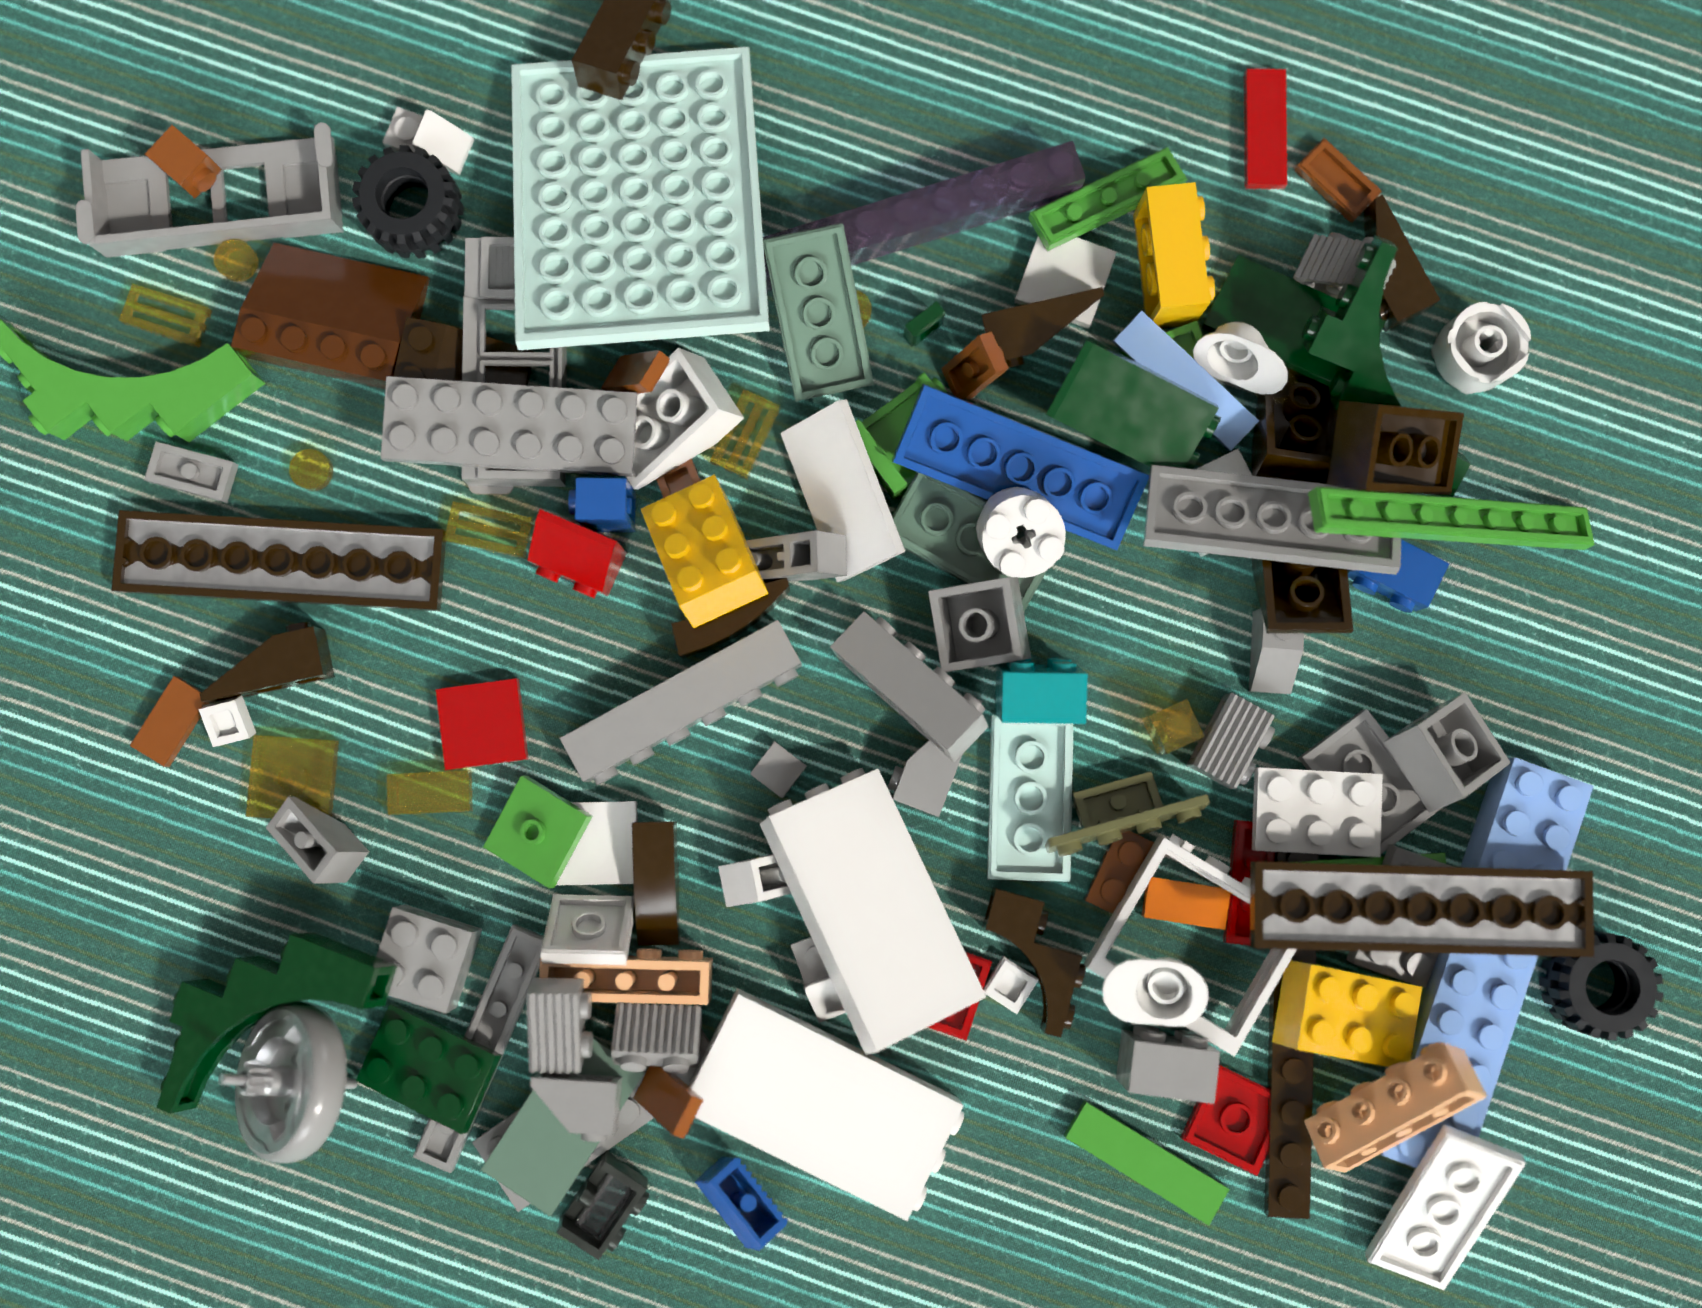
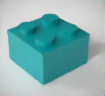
[995,658,1088,724]

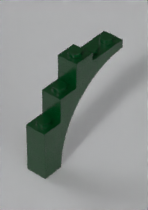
[1301,235,1471,497]
[156,932,398,1114]

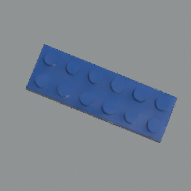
[892,384,1150,550]

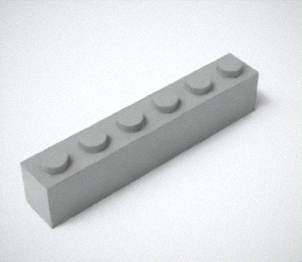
[560,620,802,785]

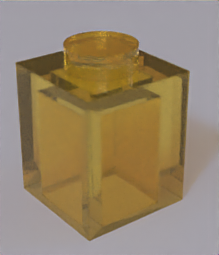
[1141,699,1205,755]

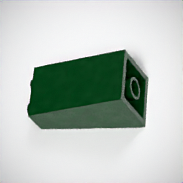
[1046,336,1221,469]

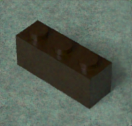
[572,0,672,100]

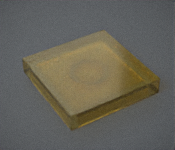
[246,735,339,818]

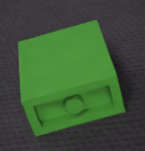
[855,372,947,500]

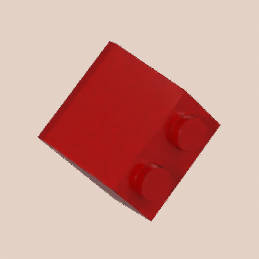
[527,509,627,599]

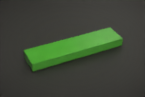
[1028,147,1187,252]
[1064,1100,1230,1226]

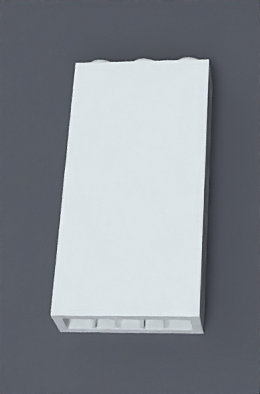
[760,768,986,1055]
[688,988,964,1221]

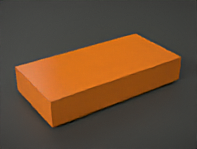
[1142,877,1230,930]

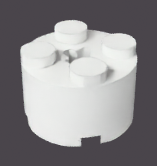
[1431,302,1531,394]
[976,487,1065,578]

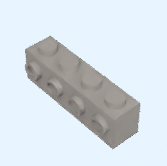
[830,612,989,763]

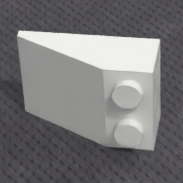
[626,348,744,490]

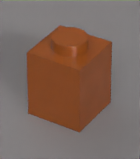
[145,125,222,199]

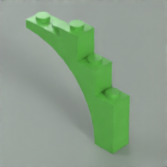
[0,319,266,442]

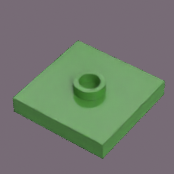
[483,775,593,889]

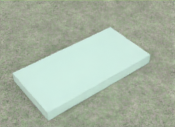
[987,715,1073,882]

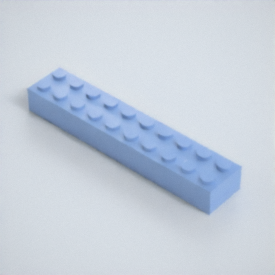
[1381,757,1594,1168]

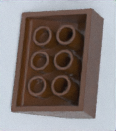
[231,243,430,389]

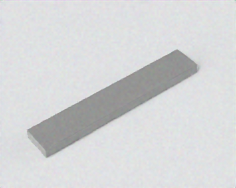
[413,924,544,1173]

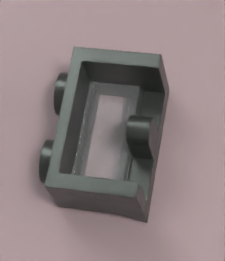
[557,1150,650,1260]

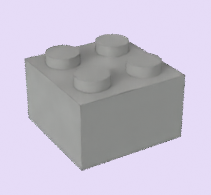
[928,577,1031,672]
[1384,693,1511,813]
[376,904,482,1014]
[1116,1024,1220,1104]

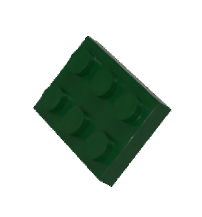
[356,1003,502,1134]

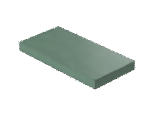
[763,223,874,402]
[892,472,1048,611]
[481,1030,646,1217]

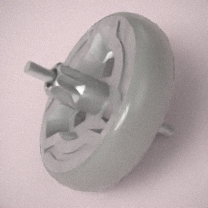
[219,1002,357,1164]

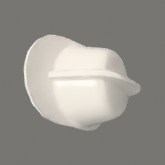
[1193,322,1288,395]
[1102,957,1208,1026]

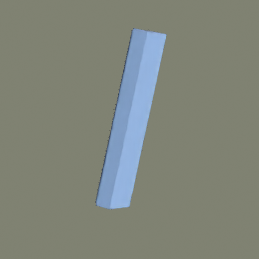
[1112,310,1259,451]

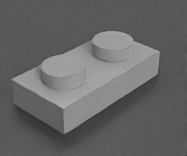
[144,441,239,503]

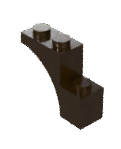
[982,887,1086,1038]

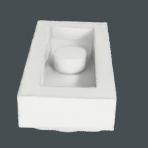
[382,107,474,176]
[791,937,846,1023]

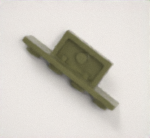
[1045,771,1210,857]

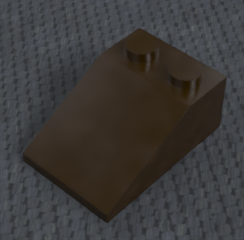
[393,317,534,385]
[1251,366,1338,484]
[1327,400,1464,496]
[1252,558,1354,634]

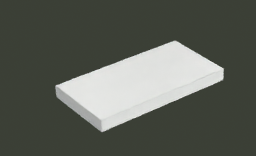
[780,400,905,582]
[1365,1124,1526,1290]

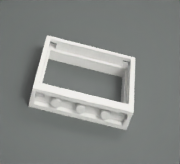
[1084,834,1297,1057]

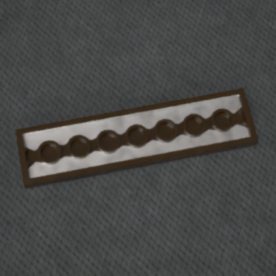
[111,510,447,612]
[1250,861,1594,957]

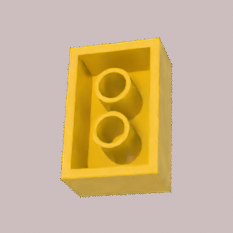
[1133,182,1215,328]
[640,474,769,628]
[1272,960,1422,1067]

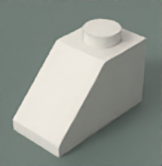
[718,854,791,907]

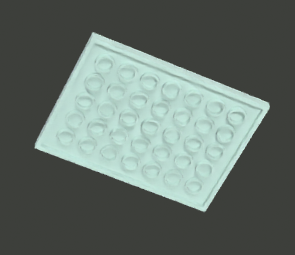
[512,47,770,350]

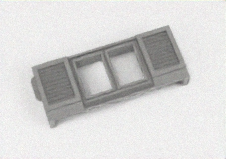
[75,123,343,258]
[462,237,567,495]

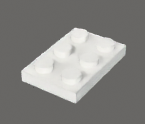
[1252,767,1383,857]

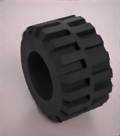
[352,145,464,259]
[1539,931,1664,1040]

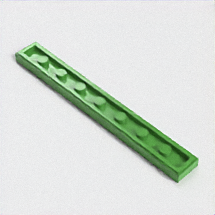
[1308,487,1595,550]

